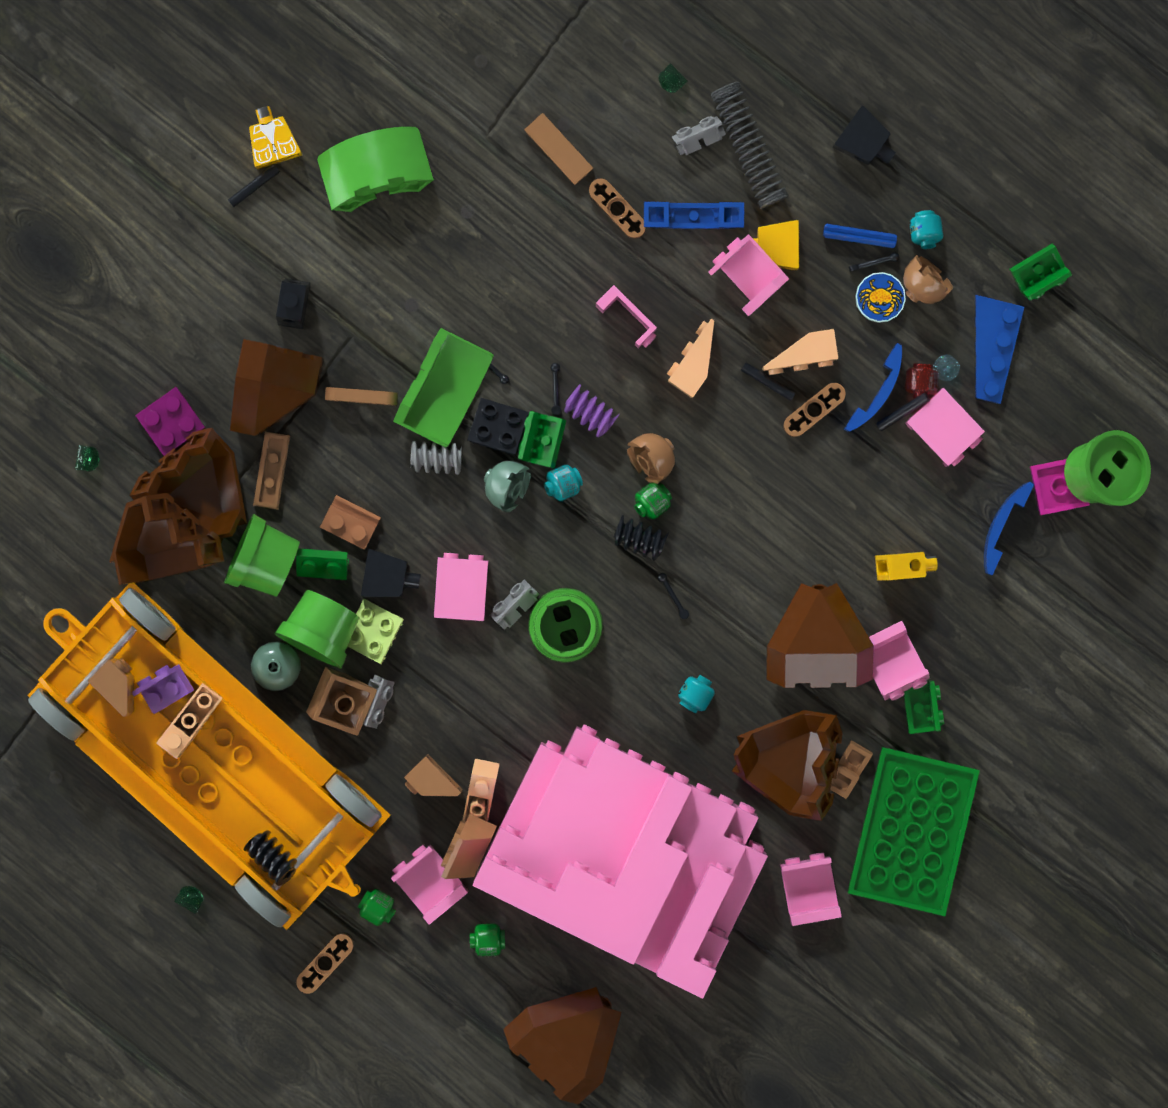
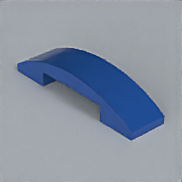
[644,202,744,229]
[844,343,902,432]
[984,482,1034,575]

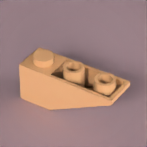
[667,319,714,398]
[762,329,838,375]
[156,683,223,759]
[462,759,500,822]

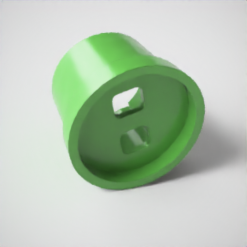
[1064,430,1151,506]
[224,514,300,597]
[528,588,603,663]
[275,590,360,669]

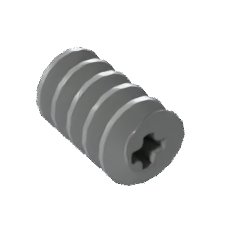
[410,441,462,475]

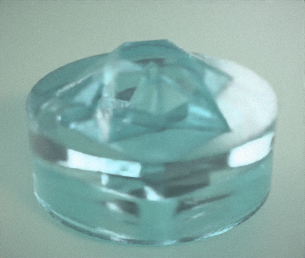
[933,355,960,381]

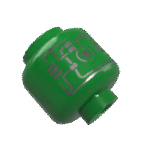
[634,482,672,519]
[358,889,396,926]
[470,923,505,957]

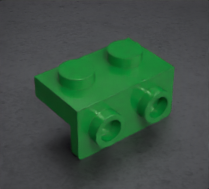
[1009,244,1072,300]
[518,411,567,469]
[296,548,349,580]
[904,680,944,734]

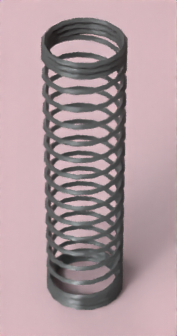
[710,82,789,209]

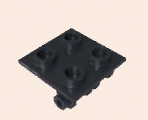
[467,398,529,455]

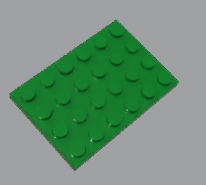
[847,747,980,916]

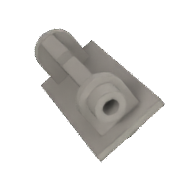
[672,116,726,155]
[490,579,539,630]
[363,675,395,729]

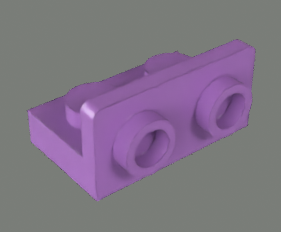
[131,664,194,714]

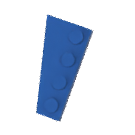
[975,295,1024,404]

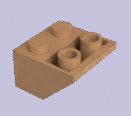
[441,814,497,879]

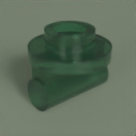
[659,63,688,93]
[75,445,99,472]
[174,886,204,914]

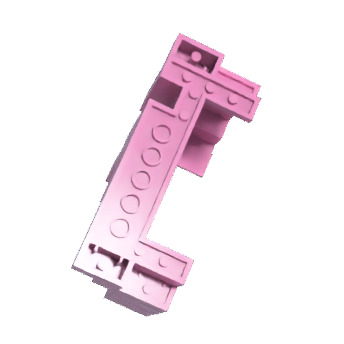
[472,725,768,999]

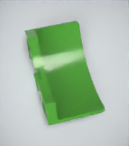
[317,127,434,212]
[393,328,494,447]

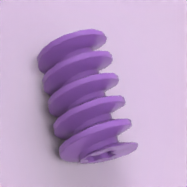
[564,384,620,438]

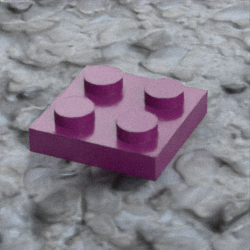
[135,387,206,456]

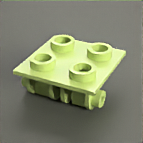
[348,599,404,664]

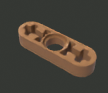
[589,179,646,239]
[783,383,846,437]
[325,387,398,406]
[297,933,354,994]

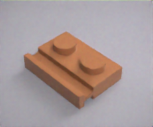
[320,495,381,550]

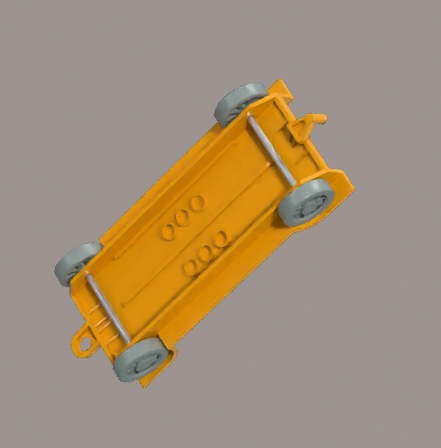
[27,583,391,930]

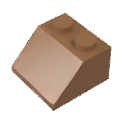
[88,658,134,717]
[306,667,377,736]
[404,754,463,796]

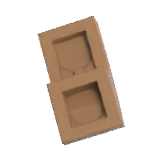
[830,740,873,799]

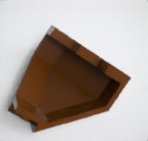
[230,339,324,436]
[129,428,247,543]
[109,493,224,585]
[767,583,874,688]
[732,710,843,821]
[503,987,622,1104]

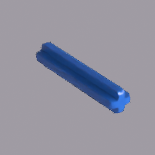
[823,224,897,248]

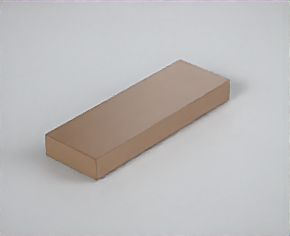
[524,113,593,185]
[253,432,290,510]

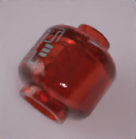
[905,363,939,399]

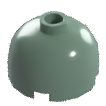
[484,461,531,512]
[251,641,301,691]

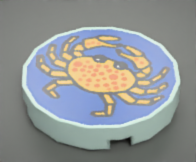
[855,272,906,323]

